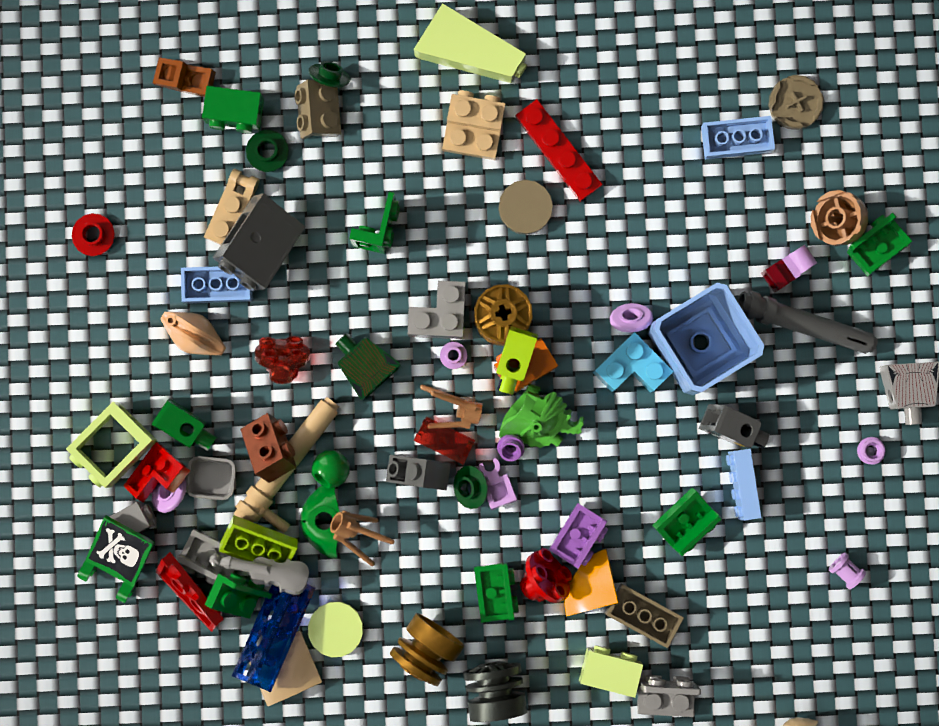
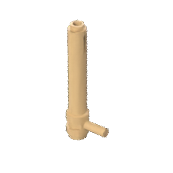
[233,397,340,533]

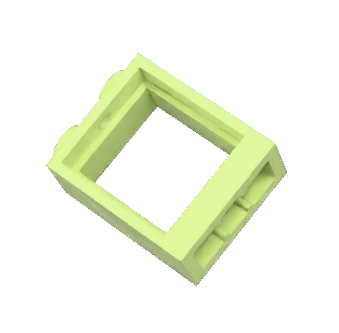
[66,401,158,488]

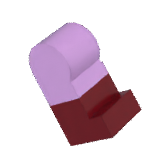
[761,245,817,293]

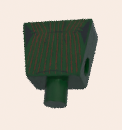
[335,333,402,401]

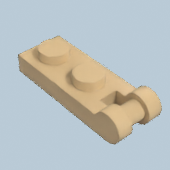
[204,168,260,245]

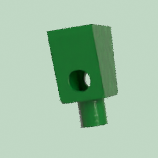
[152,398,217,451]

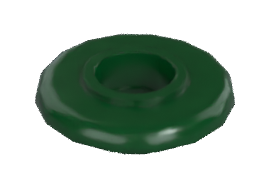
[308,61,351,88]
[246,130,289,172]
[453,465,489,509]

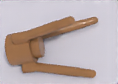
[420,384,482,429]
[330,510,395,566]

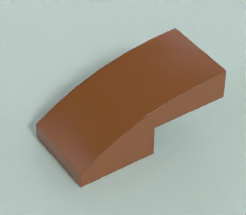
[153,57,216,97]

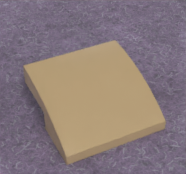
[246,631,322,706]

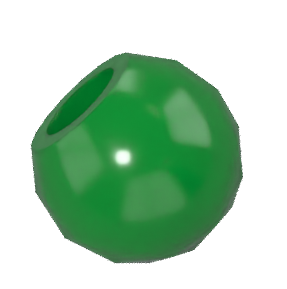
[312,450,350,488]

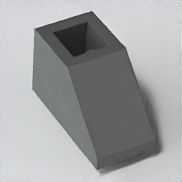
[386,455,451,490]

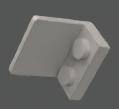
[637,675,701,717]

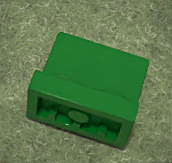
[349,191,400,254]

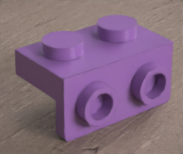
[548,503,608,568]

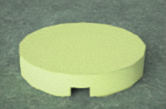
[308,601,363,657]

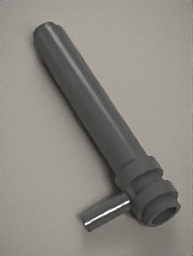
[737,291,878,354]

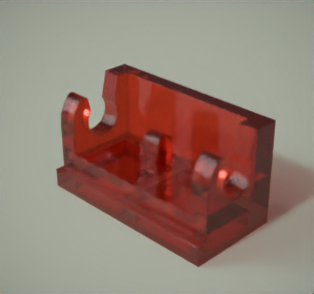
[413,417,475,465]

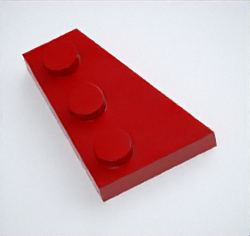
[156,552,224,632]

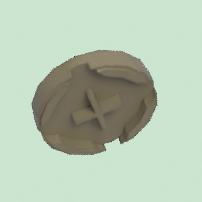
[768,75,824,130]
[498,180,553,235]

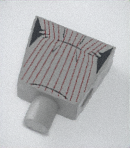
[880,362,939,425]

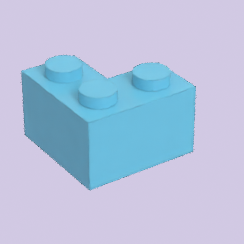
[593,332,674,393]

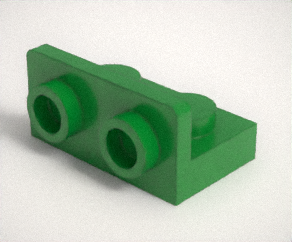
[205,573,273,619]

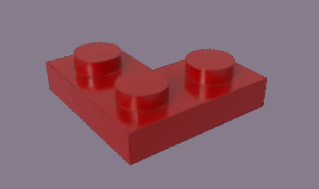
[123,442,190,503]

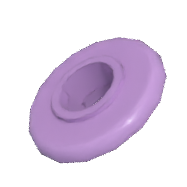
[610,303,653,333]
[152,479,187,513]

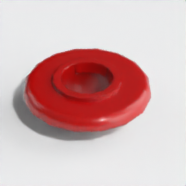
[71,213,115,256]

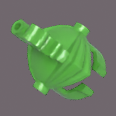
[499,384,584,448]

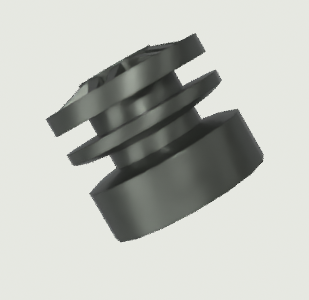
[463,661,528,722]

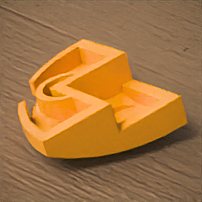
[565,549,619,616]

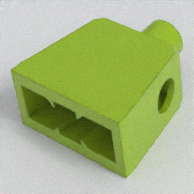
[496,326,538,394]

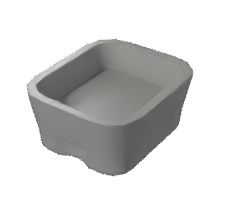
[186,456,236,500]

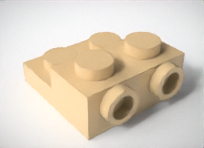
[442,90,505,160]

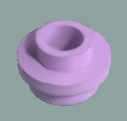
[440,342,467,369]
[857,437,885,465]

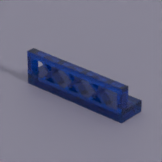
[232,584,316,692]

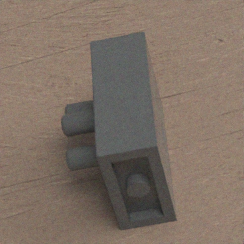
[213,193,305,291]

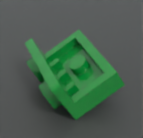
[847,213,912,277]
[652,488,722,556]
[474,562,519,623]

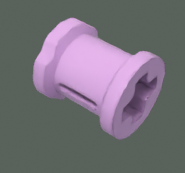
[829,552,866,590]

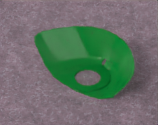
[300,486,339,559]

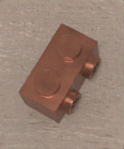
[240,413,297,483]

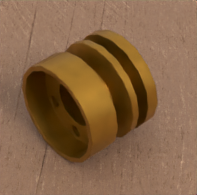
[474,284,532,346]
[390,613,465,686]

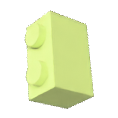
[579,645,643,698]

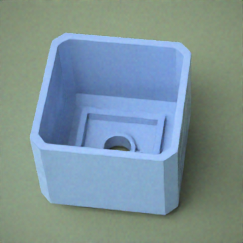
[648,283,764,395]

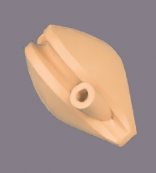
[161,312,226,356]

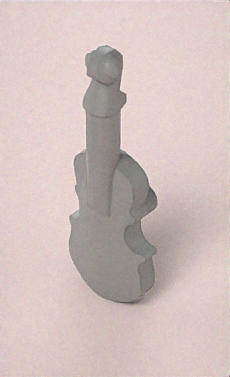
[209,554,309,595]

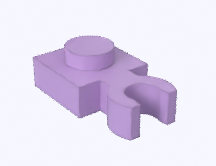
[479,458,517,510]

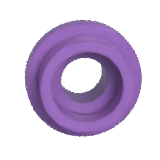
[497,435,525,461]

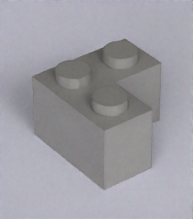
[407,281,466,340]

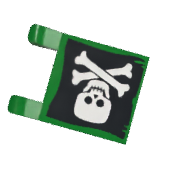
[77,515,155,603]

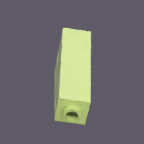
[414,3,527,83]

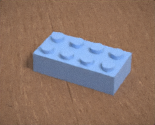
[701,116,775,160]
[181,266,253,304]
[726,449,761,521]

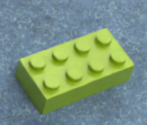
[219,515,298,563]

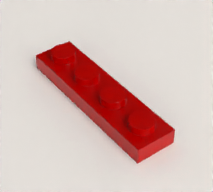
[515,99,602,202]

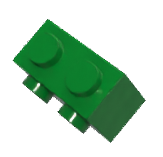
[202,86,264,133]

